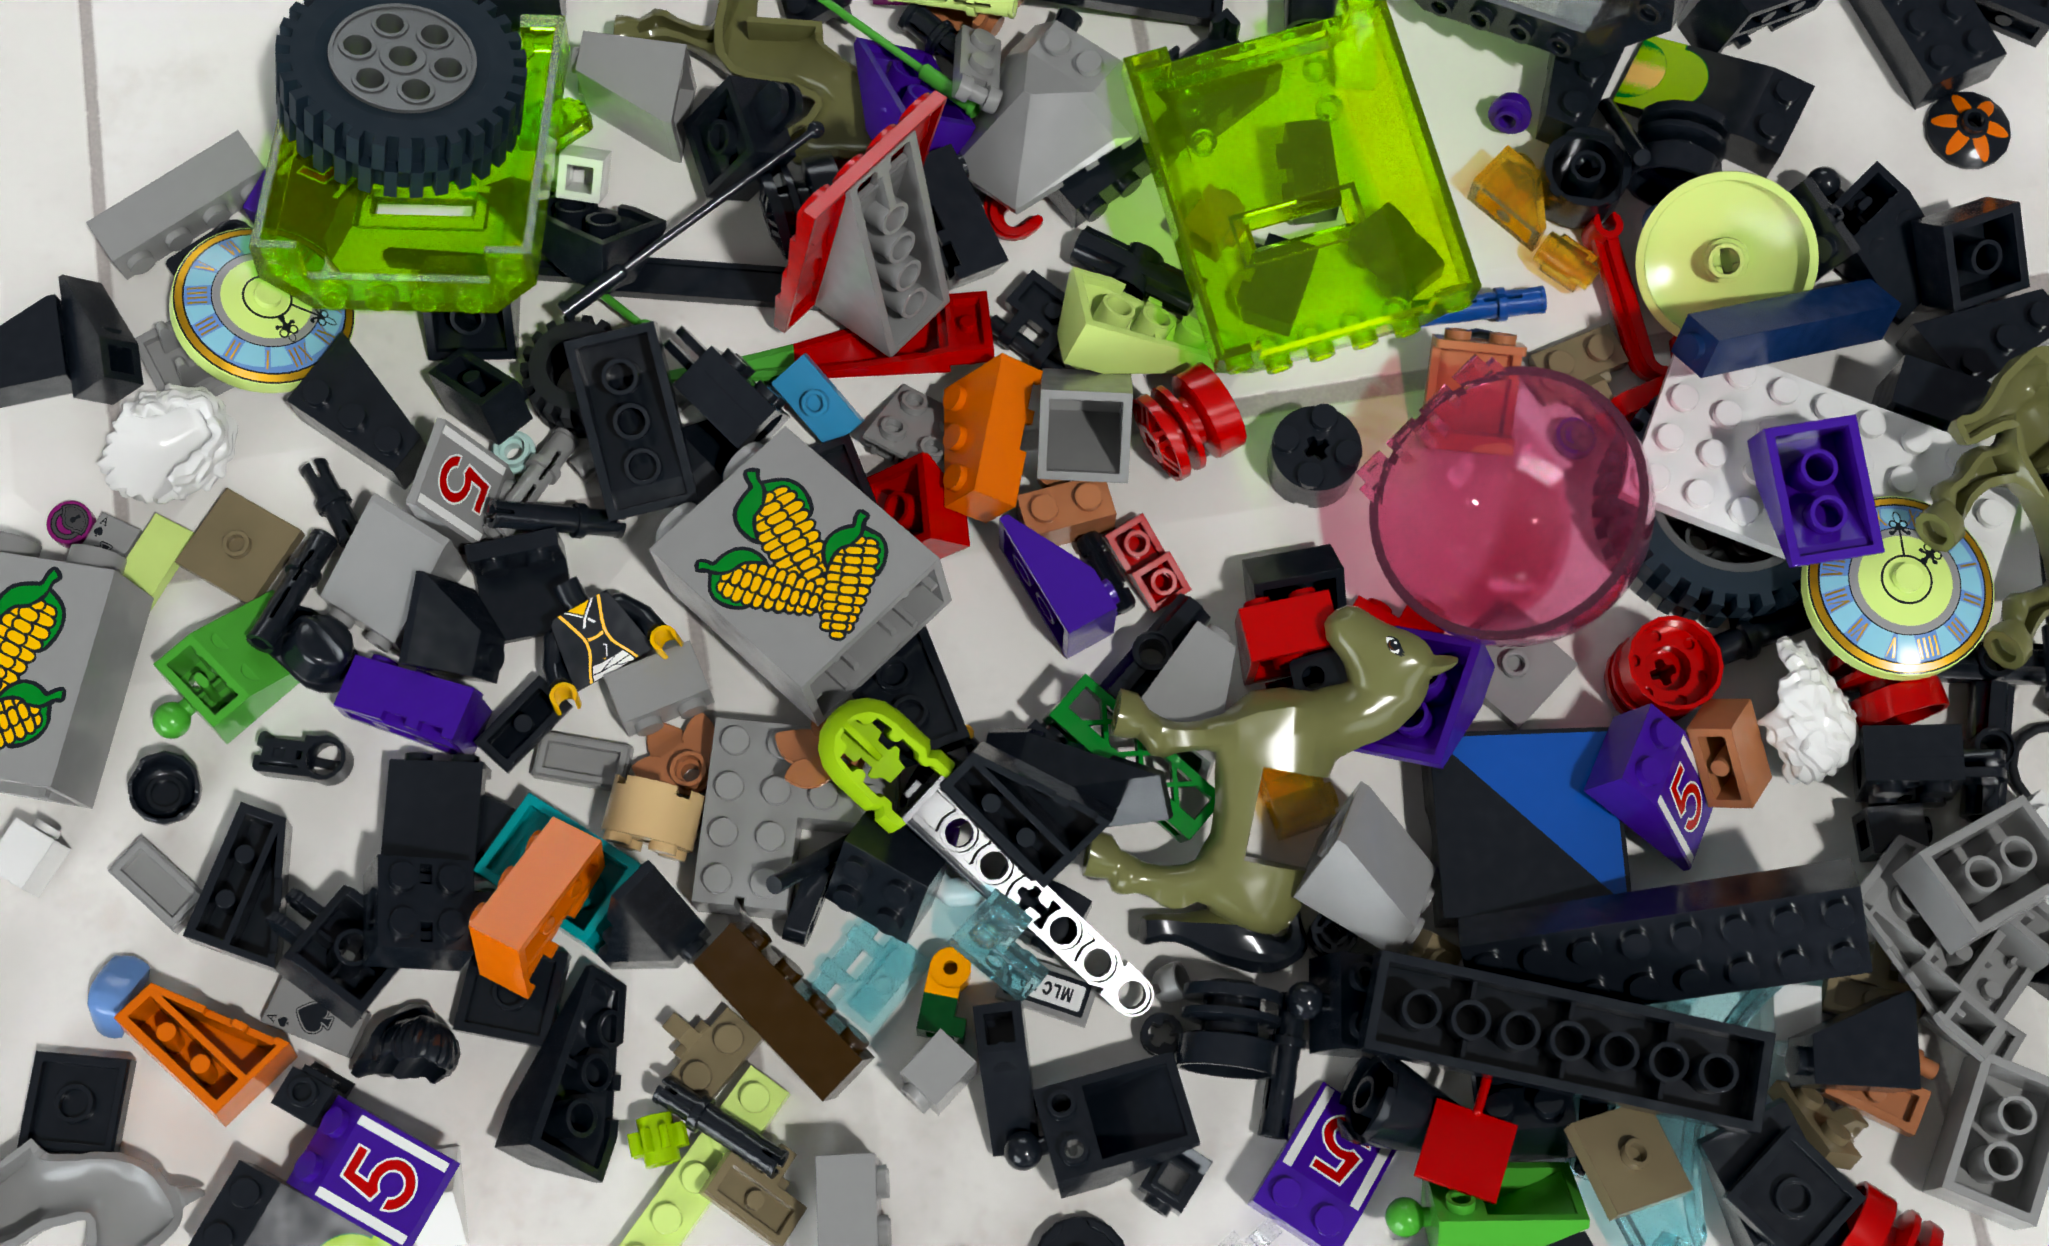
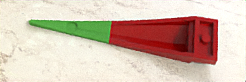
[669,291,995,383]

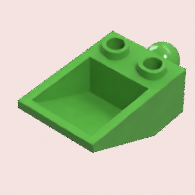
[152,590,299,744]
[1385,1162,1590,1246]

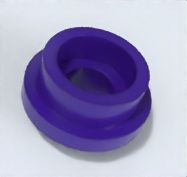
[1488,92,1532,134]

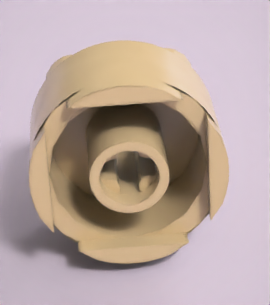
[600,774,705,862]

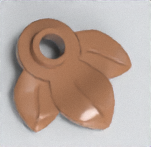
[632,713,715,796]
[775,719,865,789]

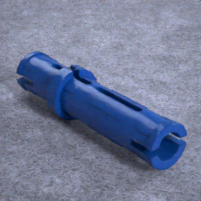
[1411,285,1547,329]

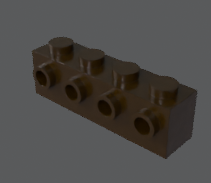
[693,922,875,1102]

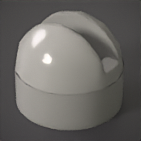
[1151,961,1190,1002]

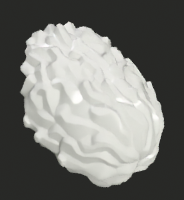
[97,383,238,504]
[1757,636,1860,786]

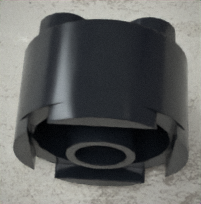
[1534,126,1632,229]
[1267,404,1362,508]

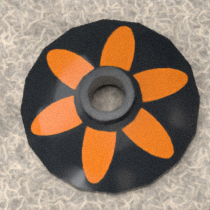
[1925,92,2011,169]

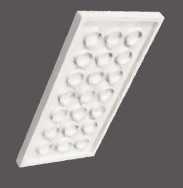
[1622,354,2019,583]

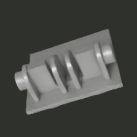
[862,384,944,474]

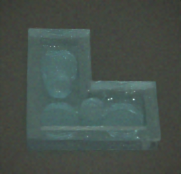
[947,888,1050,1002]

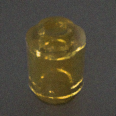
[1532,231,1601,293]

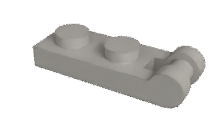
[952,24,1003,115]

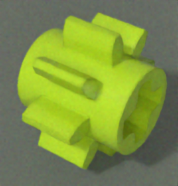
[627,1112,690,1169]

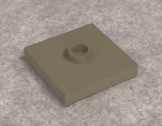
[175,488,305,604]
[1564,1107,1694,1221]

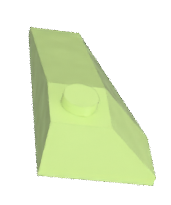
[1057,267,1244,374]

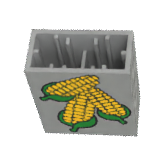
[649,426,952,726]
[0,531,154,809]

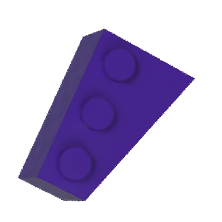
[333,654,493,755]

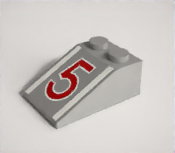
[406,417,517,555]

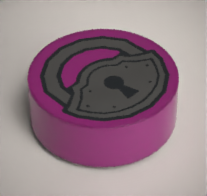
[46,501,97,548]

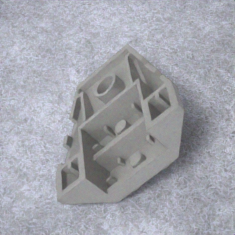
[960,20,1163,215]
[1860,834,2049,1062]

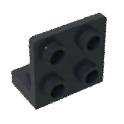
[464,527,570,644]

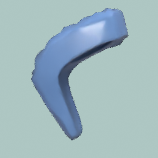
[87,955,150,1039]

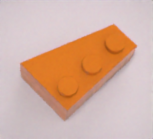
[943,353,1043,523]
[468,816,605,999]
[113,983,298,1127]

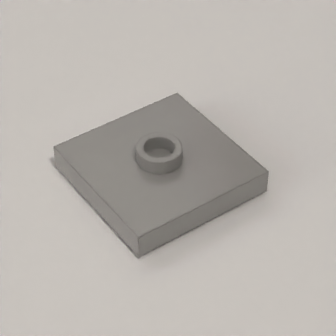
[1476,604,1578,730]

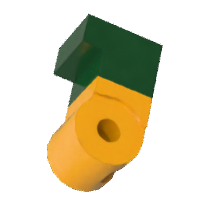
[916,947,971,1045]

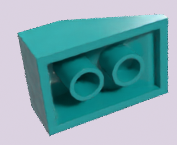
[474,793,642,955]

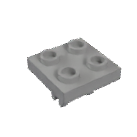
[135,320,234,396]

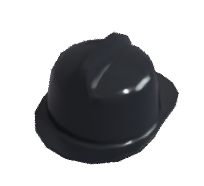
[268,606,358,693]

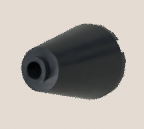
[1337,1055,1461,1153]

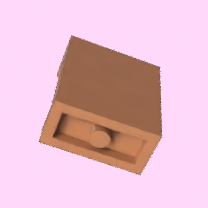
[1419,327,1527,455]

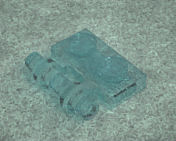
[810,920,931,1038]

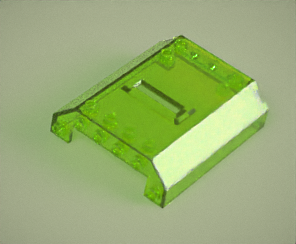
[1121,0,1482,375]
[249,14,570,314]

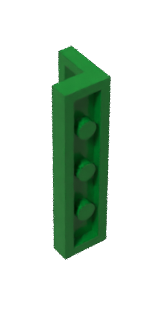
[1042,673,1215,843]

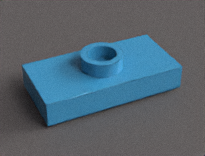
[771,353,865,443]

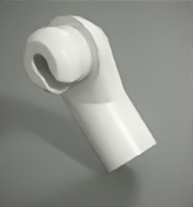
[936,873,988,908]

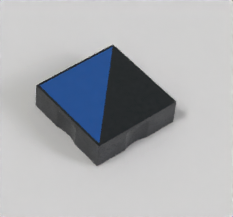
[1421,727,1632,928]

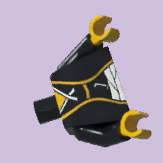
[542,576,683,716]

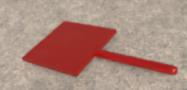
[1414,1078,1518,1204]

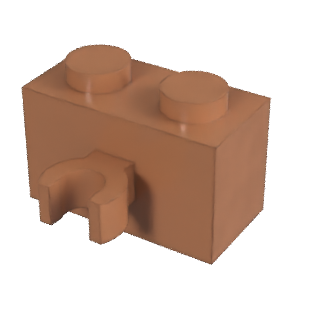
[1016,472,1117,546]
[1686,699,1772,808]

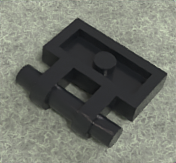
[991,270,1066,370]

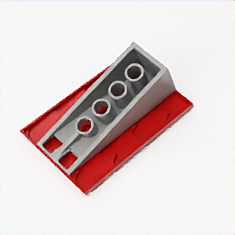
[774,90,950,357]

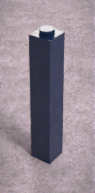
[1671,279,1901,378]

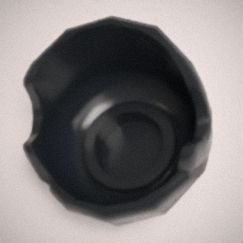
[128,751,202,826]

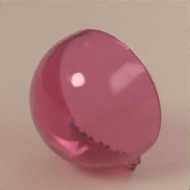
[1356,354,1656,647]

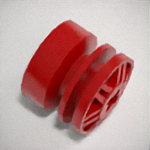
[1132,362,1247,481]
[1604,615,1724,722]
[1825,655,1950,732]
[1840,1181,1944,1246]

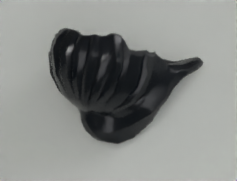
[351,1003,461,1084]

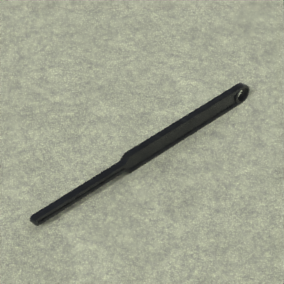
[384,250,822,311]

